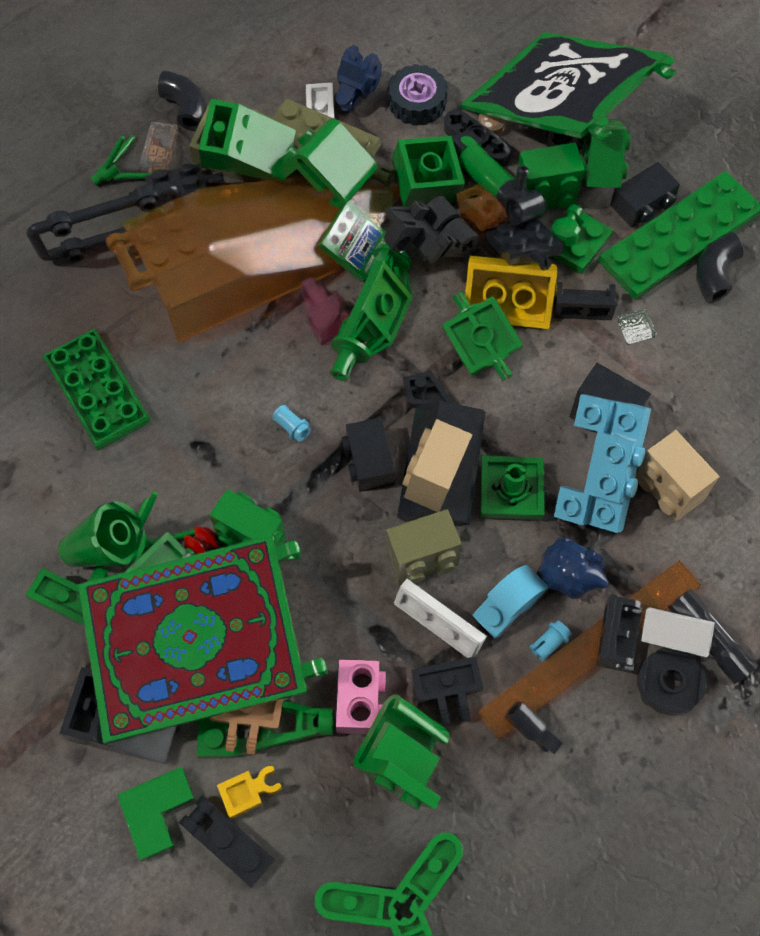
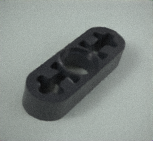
[444,110,511,167]

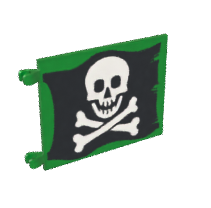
[460,32,677,140]

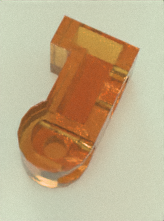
[456,184,505,231]

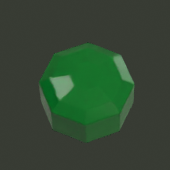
[551,217,581,246]

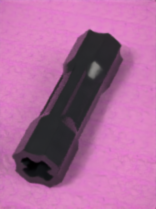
[668,588,758,684]

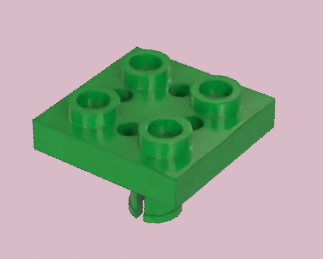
[480,456,544,520]

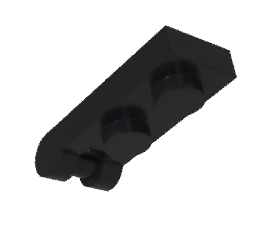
[179,795,275,888]

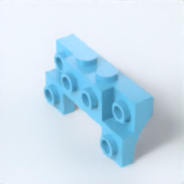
[554,394,651,533]

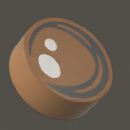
[478,114,506,135]

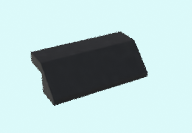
[397,401,486,526]

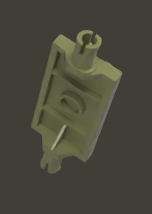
[253,98,396,186]

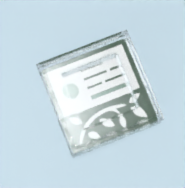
[617,308,657,345]

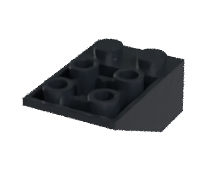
[59,667,177,764]

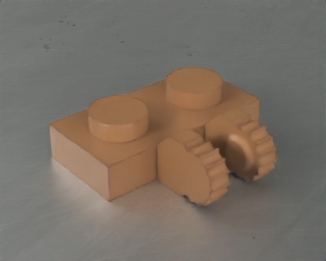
[210,699,283,755]

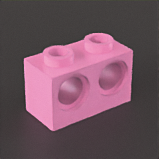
[336,660,386,734]

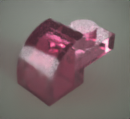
[301,277,341,345]

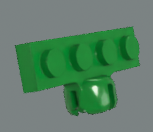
[25,567,117,627]

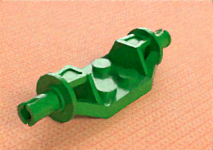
[330,244,413,381]

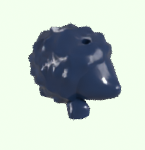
[538,537,608,599]

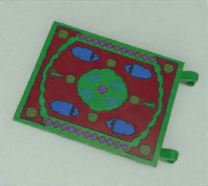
[78,535,328,744]

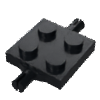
[129,164,225,211]
[486,217,564,271]

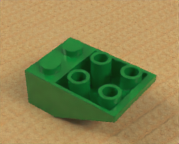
[199,99,296,183]

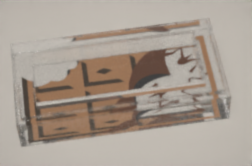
[139,122,179,173]

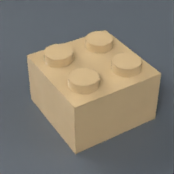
[402,419,473,512]
[636,430,720,521]

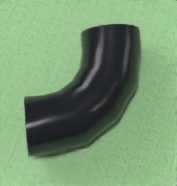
[158,71,206,131]
[696,232,743,303]

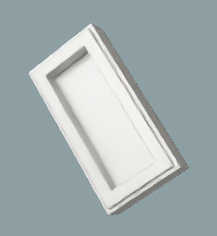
[641,607,715,657]

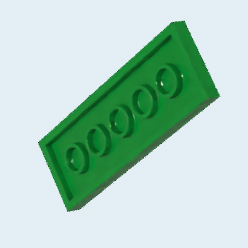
[598,171,760,300]

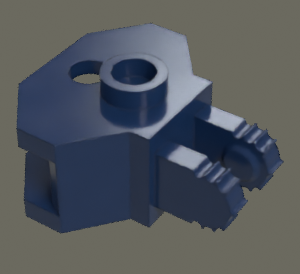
[335,45,382,113]

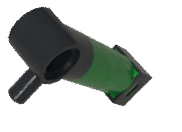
[452,131,545,225]

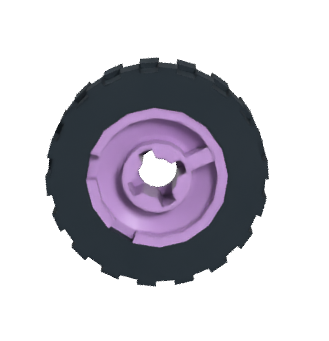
[388,64,448,126]

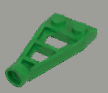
[197,701,334,759]

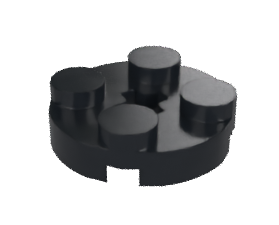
[637,647,707,716]

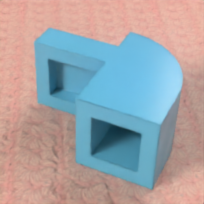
[472,565,549,638]

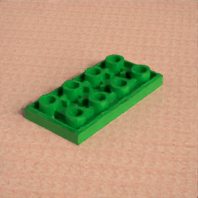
[42,328,151,451]

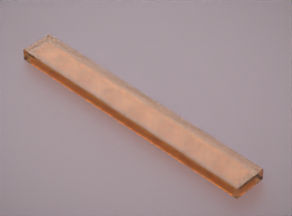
[478,560,701,741]

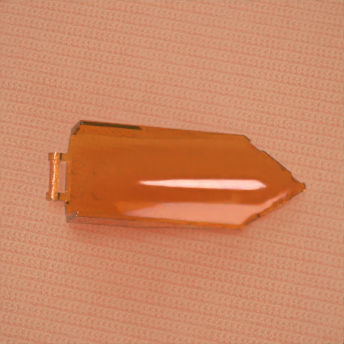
[106,176,400,342]

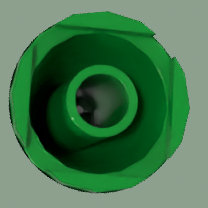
[58,501,146,567]

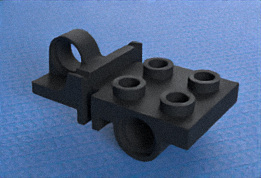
[384,196,481,264]

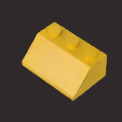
[465,256,557,329]

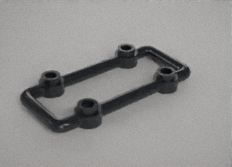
[26,184,186,263]

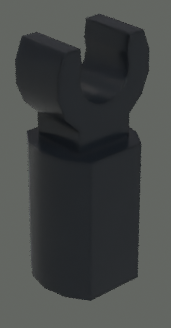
[504,701,563,754]

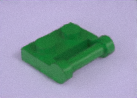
[552,204,613,275]

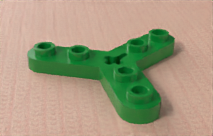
[315,832,463,936]

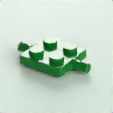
[442,291,523,381]

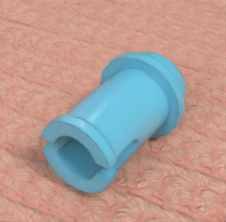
[272,405,311,442]
[529,620,572,662]

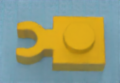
[217,766,283,819]

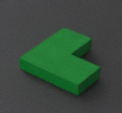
[117,766,195,861]

